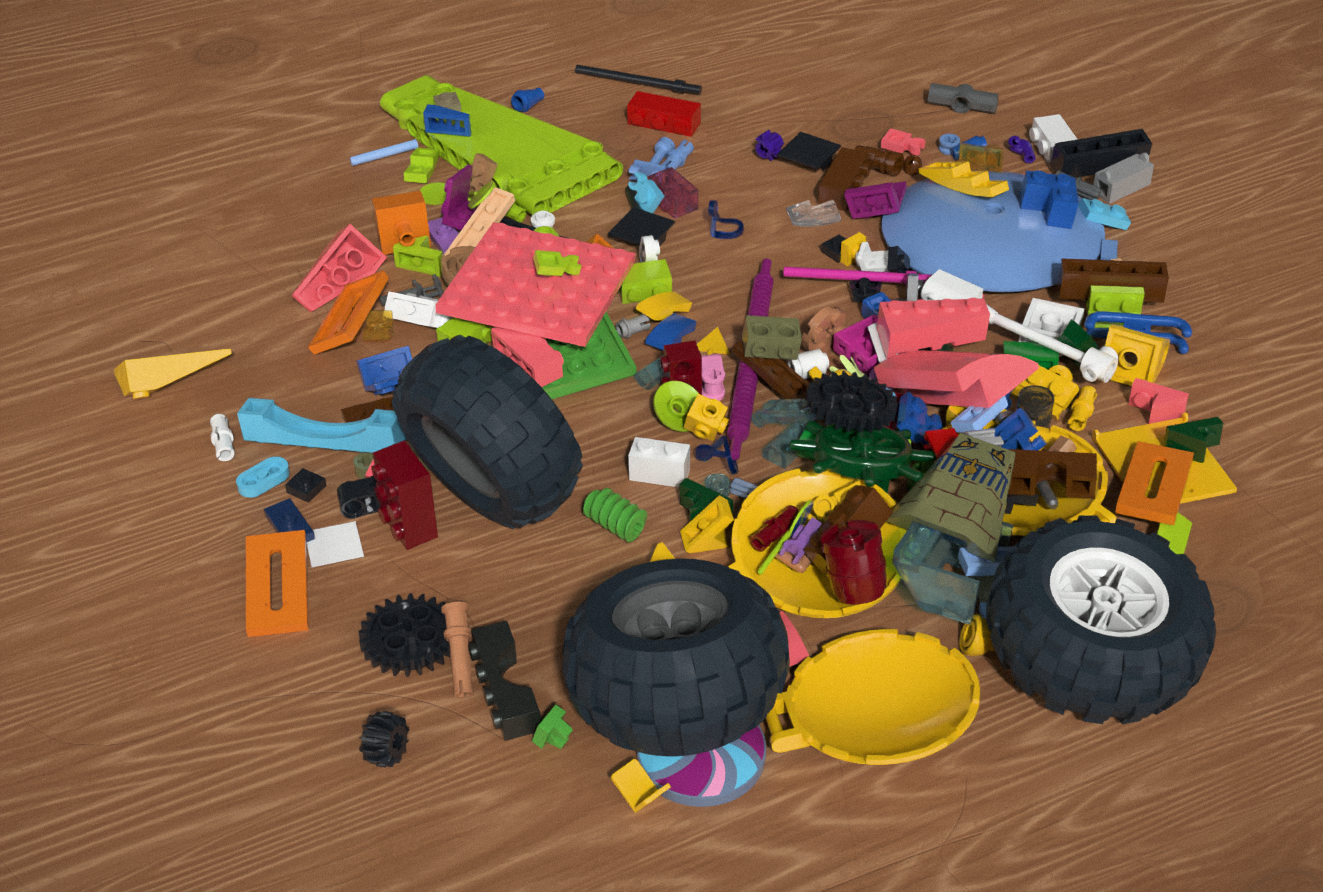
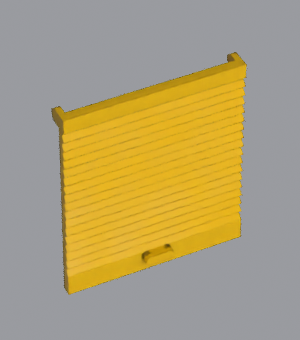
[1092,412,1237,504]

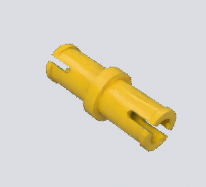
[1068,386,1097,431]

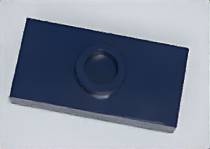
[264,498,315,543]

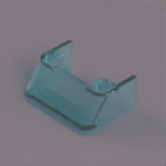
[892,521,1014,625]

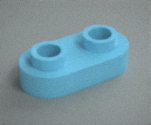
[236,457,290,498]

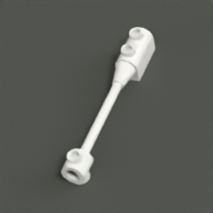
[921,269,1118,383]

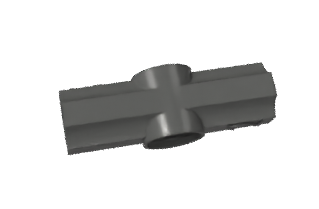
[927,83,999,114]

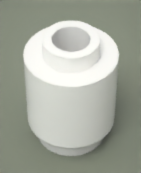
[788,349,829,379]

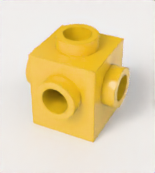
[683,394,729,441]

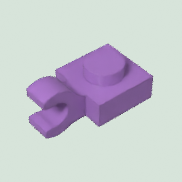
[779,517,822,565]

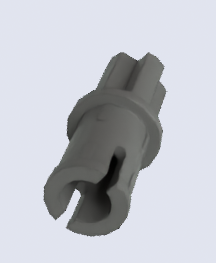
[1055,170,1101,200]

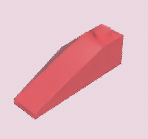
[291,224,387,312]

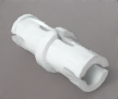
[210,414,234,461]

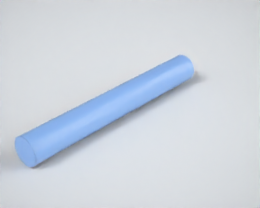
[350,139,418,166]

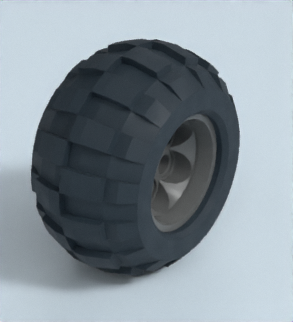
[562,559,790,757]

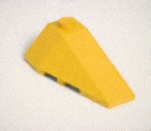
[114,349,232,399]

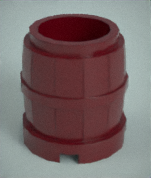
[820,520,887,605]

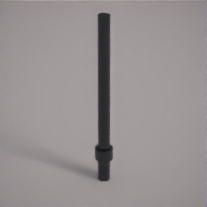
[575,64,702,95]

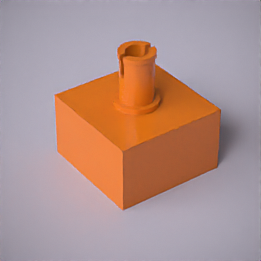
[372,190,431,255]

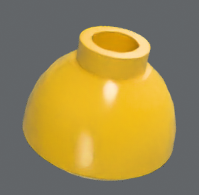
[959,614,995,657]

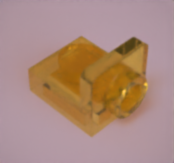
[363,310,394,340]

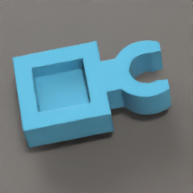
[628,172,665,213]

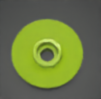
[653,381,699,432]

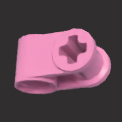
[702,353,725,401]

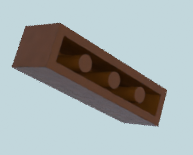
[1058,258,1169,303]

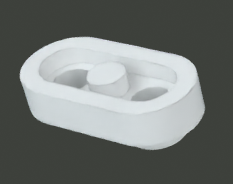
[639,235,660,263]

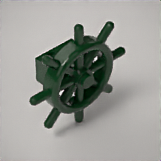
[789,421,937,494]

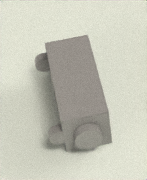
[1094,153,1154,204]

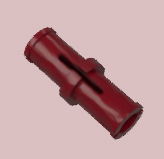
[750,505,799,552]

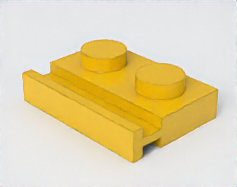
[1011,365,1079,421]

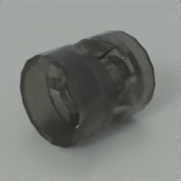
[1016,385,1054,428]

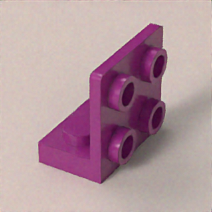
[441,165,481,230]
[844,181,907,219]

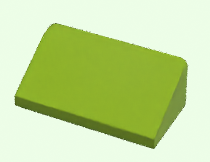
[1157,513,1192,554]

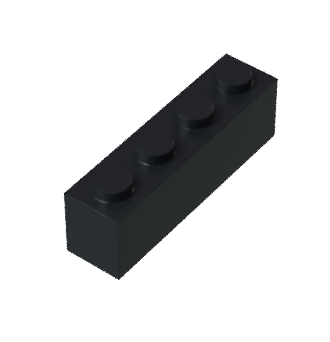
[1050,129,1152,177]

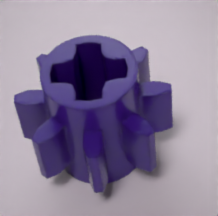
[755,130,784,161]

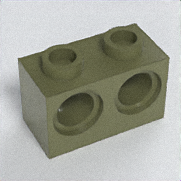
[742,315,802,360]

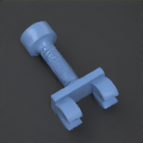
[628,137,675,186]

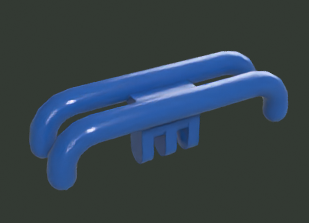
[1084,311,1192,354]

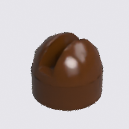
[903,154,922,175]

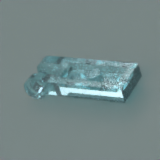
[752,399,817,428]

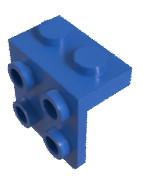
[356,346,412,395]

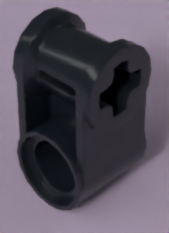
[337,476,381,519]

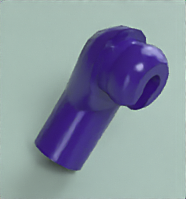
[1008,136,1036,163]

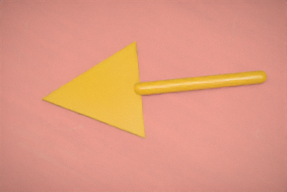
[697,327,730,355]

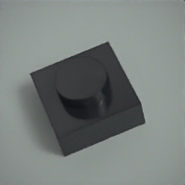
[821,234,846,263]
[887,246,910,273]
[285,468,326,503]

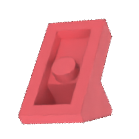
[1128,378,1189,424]

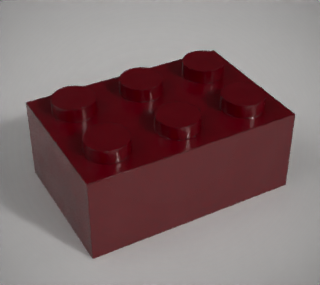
[371,440,438,550]

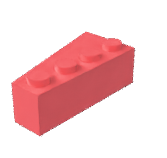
[876,298,990,359]

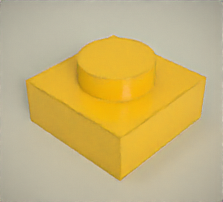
[840,232,866,266]

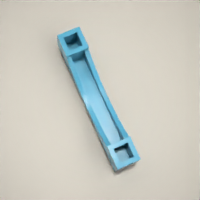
[237,398,407,453]

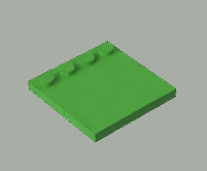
[542,312,637,399]

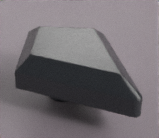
[849,277,883,302]

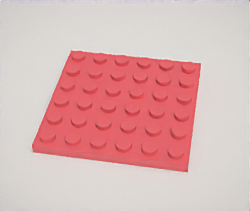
[436,222,635,347]

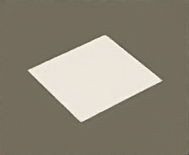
[307,521,364,567]

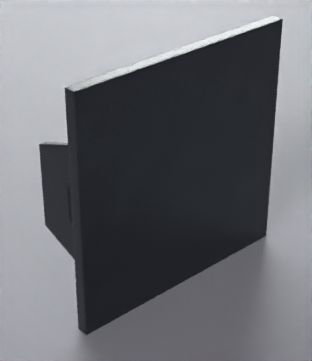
[777,131,841,171]
[608,207,675,247]

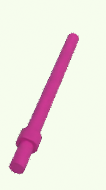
[784,266,932,286]

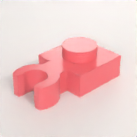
[881,128,925,155]

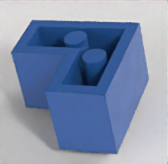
[1019,170,1079,229]

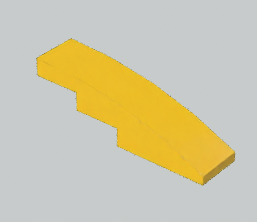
[919,161,1009,197]

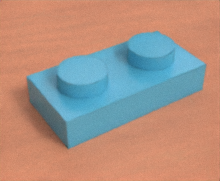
[1078,198,1131,230]

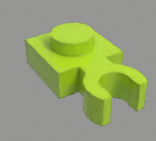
[533,250,582,276]

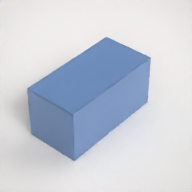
[1099,239,1118,260]

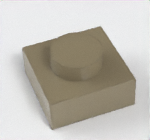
[433,92,461,112]

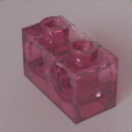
[648,167,698,219]

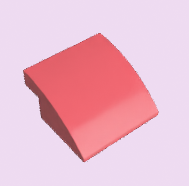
[873,350,1039,408]

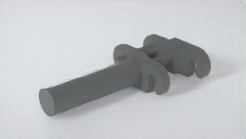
[379,274,444,306]

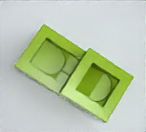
[404,147,440,183]

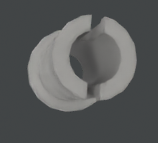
[615,314,650,339]

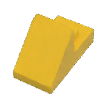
[680,495,734,553]

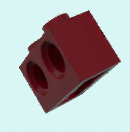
[660,340,702,395]

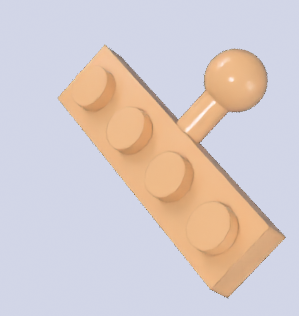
[445,187,515,256]

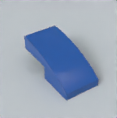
[645,313,697,350]

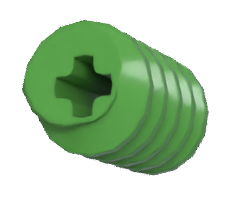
[583,488,648,543]

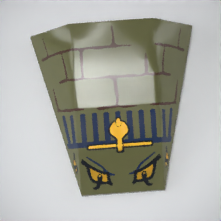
[886,433,1016,563]

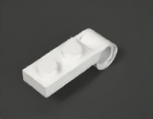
[383,292,453,328]

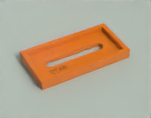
[308,270,389,355]
[1115,441,1194,526]
[246,530,309,637]

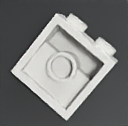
[1019,298,1084,357]

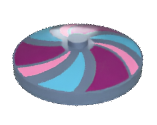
[637,725,766,807]

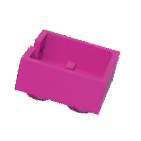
[833,314,905,377]

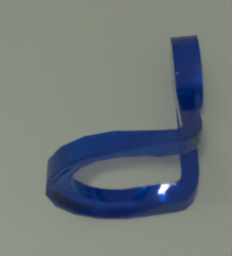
[708,200,744,239]
[695,435,739,475]

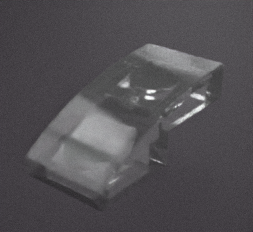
[786,200,842,227]

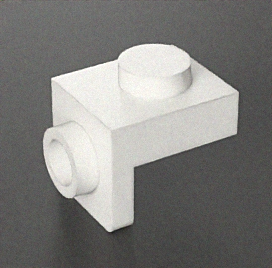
[856,242,889,272]

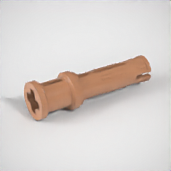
[441,602,474,698]

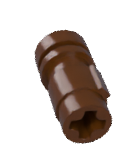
[854,145,904,176]

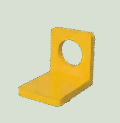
[610,759,671,813]

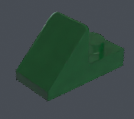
[1163,416,1224,463]
[679,478,733,524]

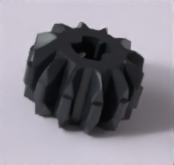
[359,711,410,768]

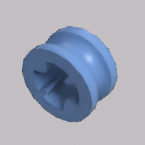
[939,134,960,155]

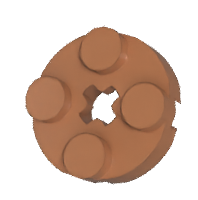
[801,306,847,354]

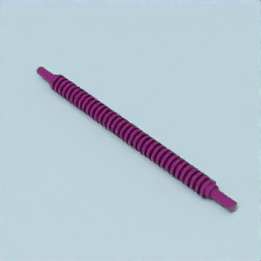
[727,258,774,460]

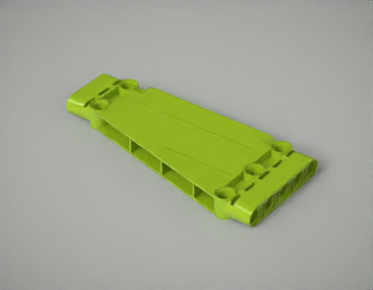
[380,75,623,215]

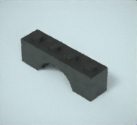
[468,621,541,741]

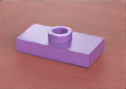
[428,217,459,254]

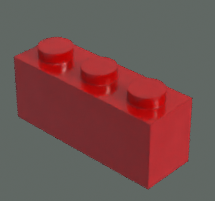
[627,91,701,137]

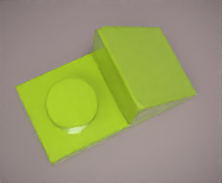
[393,236,443,277]

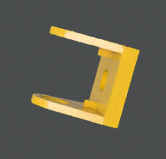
[1105,324,1170,386]

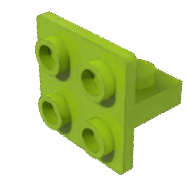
[1085,285,1144,328]

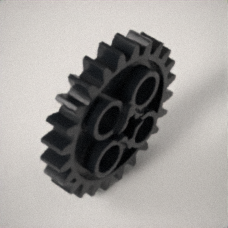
[805,371,898,433]
[358,593,451,677]

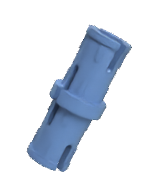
[661,140,694,177]

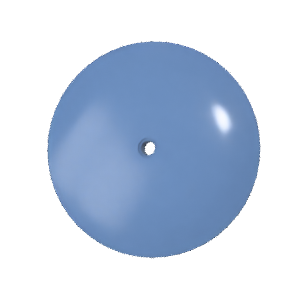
[882,170,1105,292]

